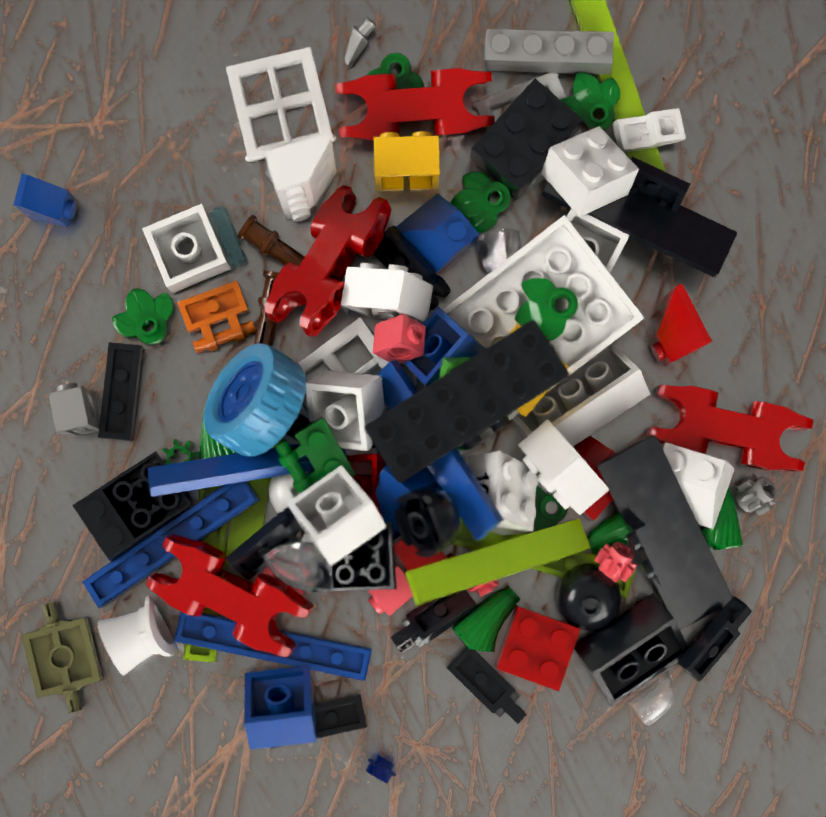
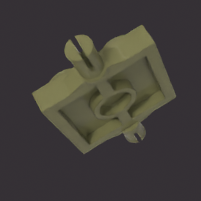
[21,602,103,714]

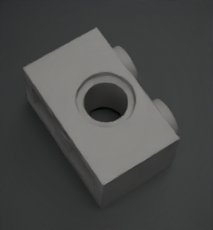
[48,383,100,436]

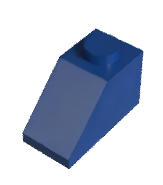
[14,174,77,227]

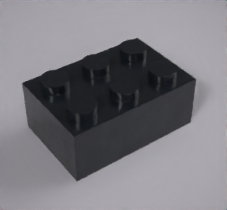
[470,78,583,199]

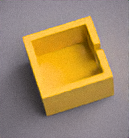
[374,131,440,191]

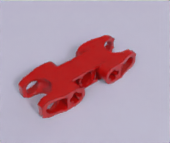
[335,68,495,141]
[264,185,392,337]
[646,385,814,472]
[145,534,314,657]

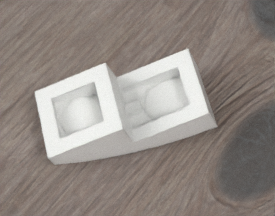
[612,108,686,153]

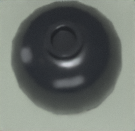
[395,487,460,557]
[556,563,622,631]

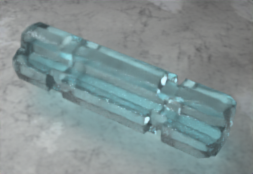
[209,206,247,267]

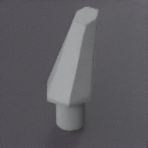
[344,17,377,68]

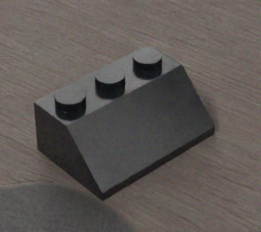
[574,593,688,707]

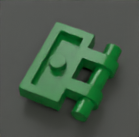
[274,416,355,493]

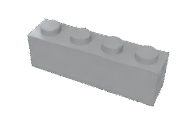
[484,29,614,74]

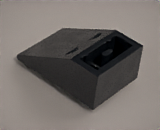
[72,451,192,561]
[301,522,396,592]

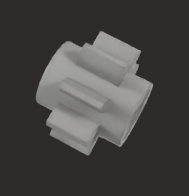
[736,473,777,516]

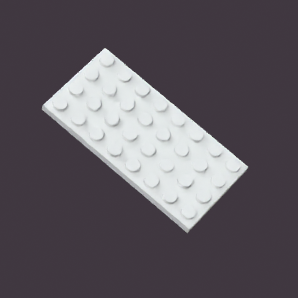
[366,215,644,457]

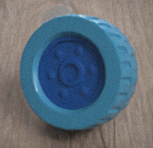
[204,343,310,457]

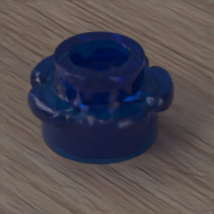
[365,755,396,784]

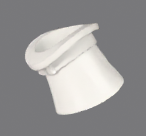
[98,595,179,676]

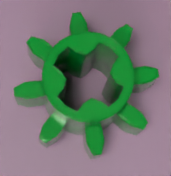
[162,439,200,465]

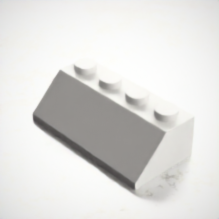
[264,132,337,222]
[511,343,651,447]

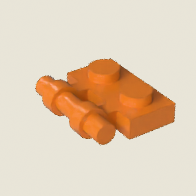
[177,280,256,354]

